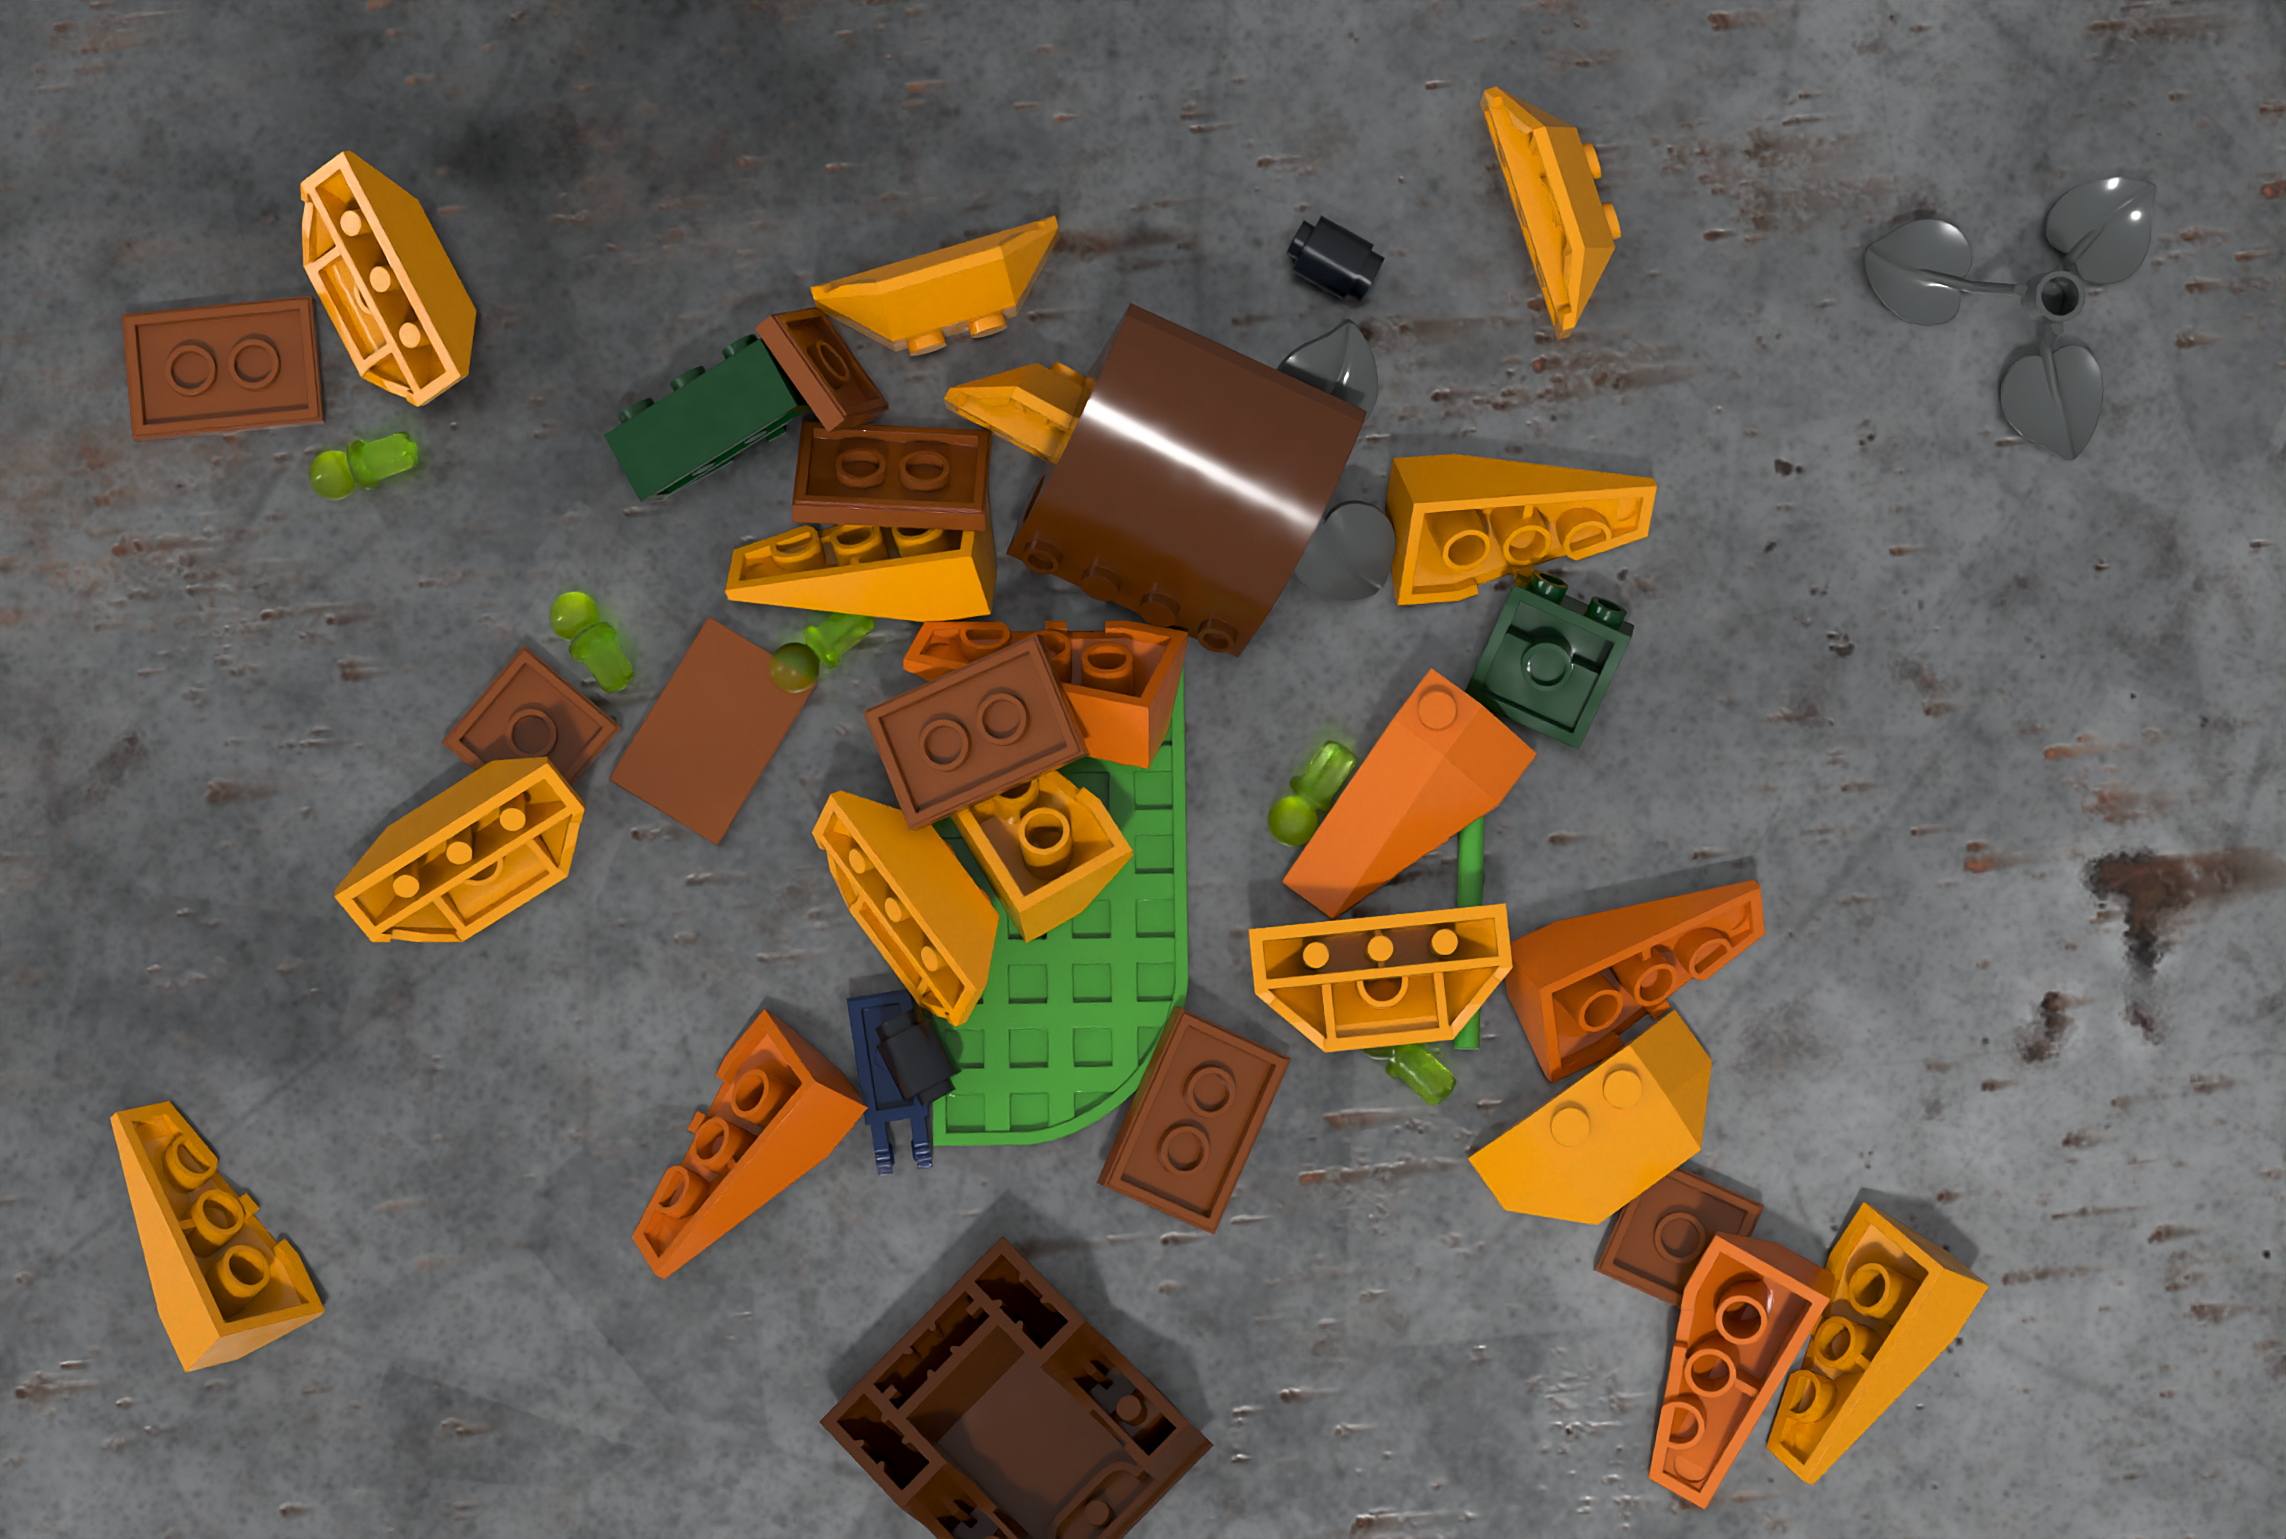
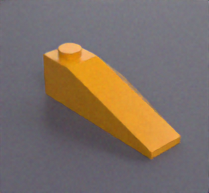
[1385,454,1657,606]
[725,496,997,622]
[951,770,1133,944]
[110,1101,325,1373]
[1766,1202,1989,1485]

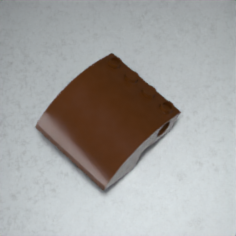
[1006,303,1367,658]
[819,1236,1214,1539]

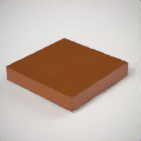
[755,307,889,433]
[441,645,623,788]
[1594,1167,1764,1309]

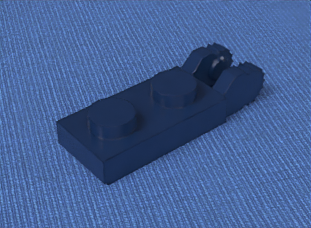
[847,989,933,1176]

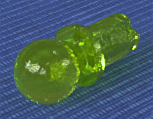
[308,432,419,501]
[549,592,635,692]
[769,612,875,693]
[1267,740,1357,847]
[1361,1042,1457,1106]

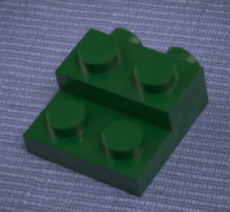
[1465,570,1634,750]

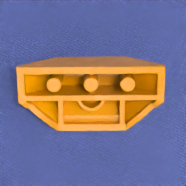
[1480,87,1621,341]
[300,150,477,407]
[810,215,1059,356]
[944,362,1086,463]
[334,757,585,942]
[812,790,1000,1027]
[1248,903,1513,1053]
[1467,1009,1712,1225]

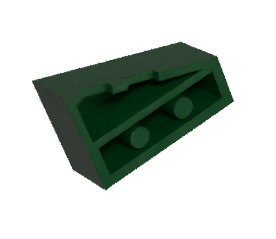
[604,334,812,502]

